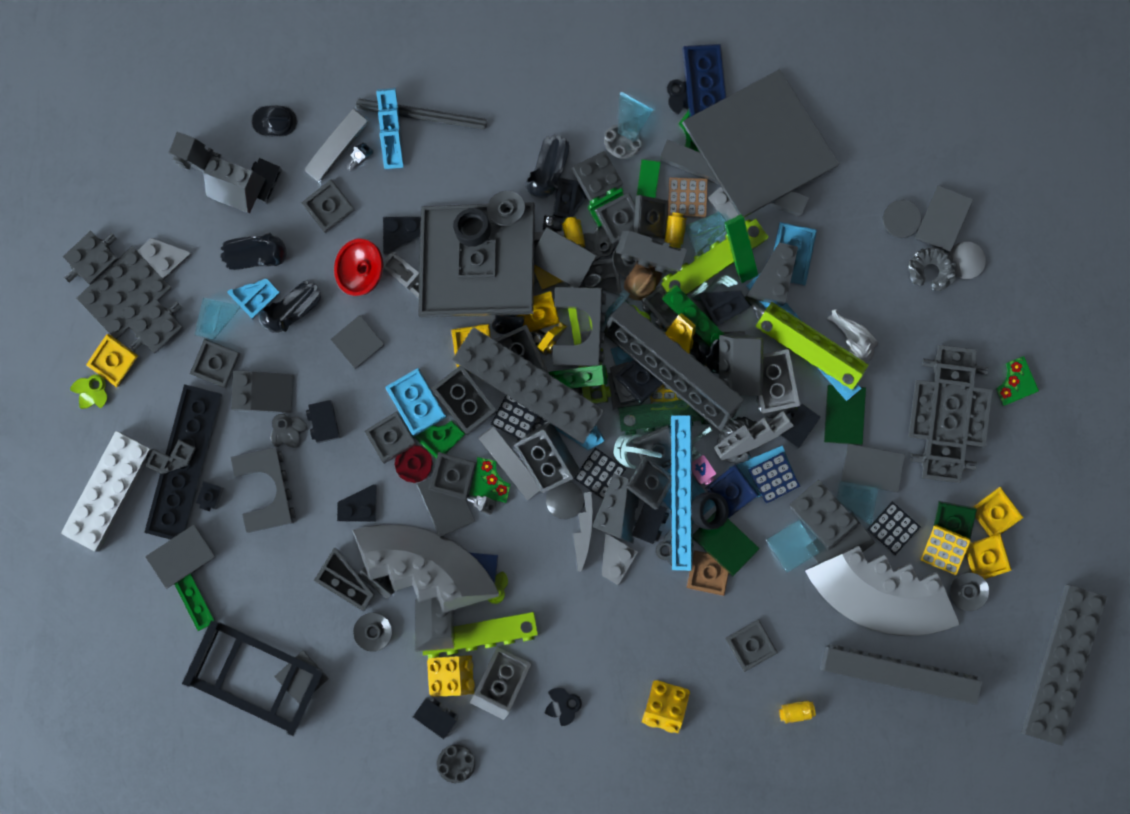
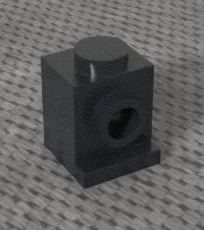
[196,481,224,512]

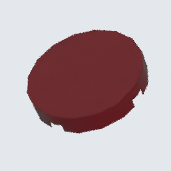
[394,445,433,483]

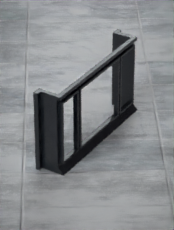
[182,620,323,736]

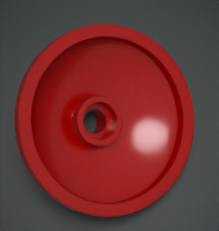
[334,239,383,296]

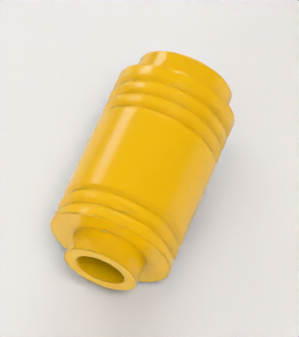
[664,212,687,248]
[562,217,585,248]
[779,700,816,724]

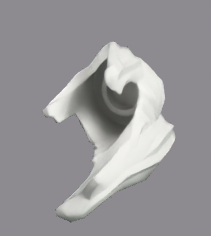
[827,309,878,363]

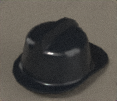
[251,106,297,136]

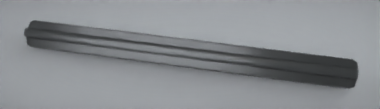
[356,98,487,130]

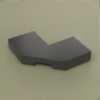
[145,440,197,474]

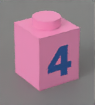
[692,455,716,486]

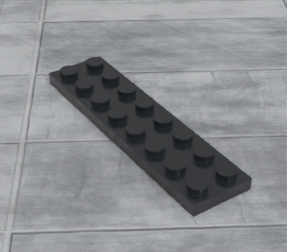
[144,384,222,540]

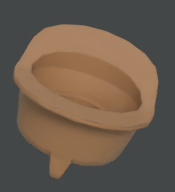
[624,263,662,301]

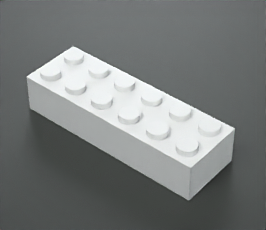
[61,431,152,552]

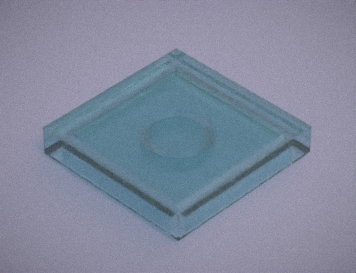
[767,520,820,573]

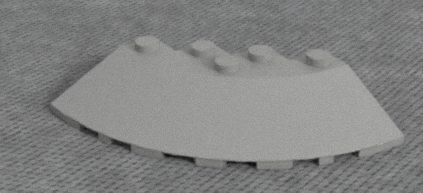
[353,525,499,613]
[805,546,960,636]

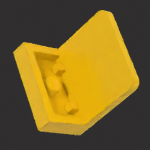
[427,655,475,697]
[641,680,690,733]

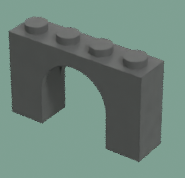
[552,287,606,367]
[231,447,296,533]

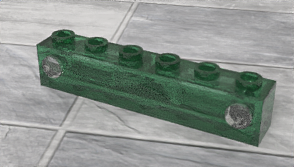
[618,400,736,435]

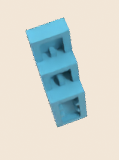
[376,88,404,169]

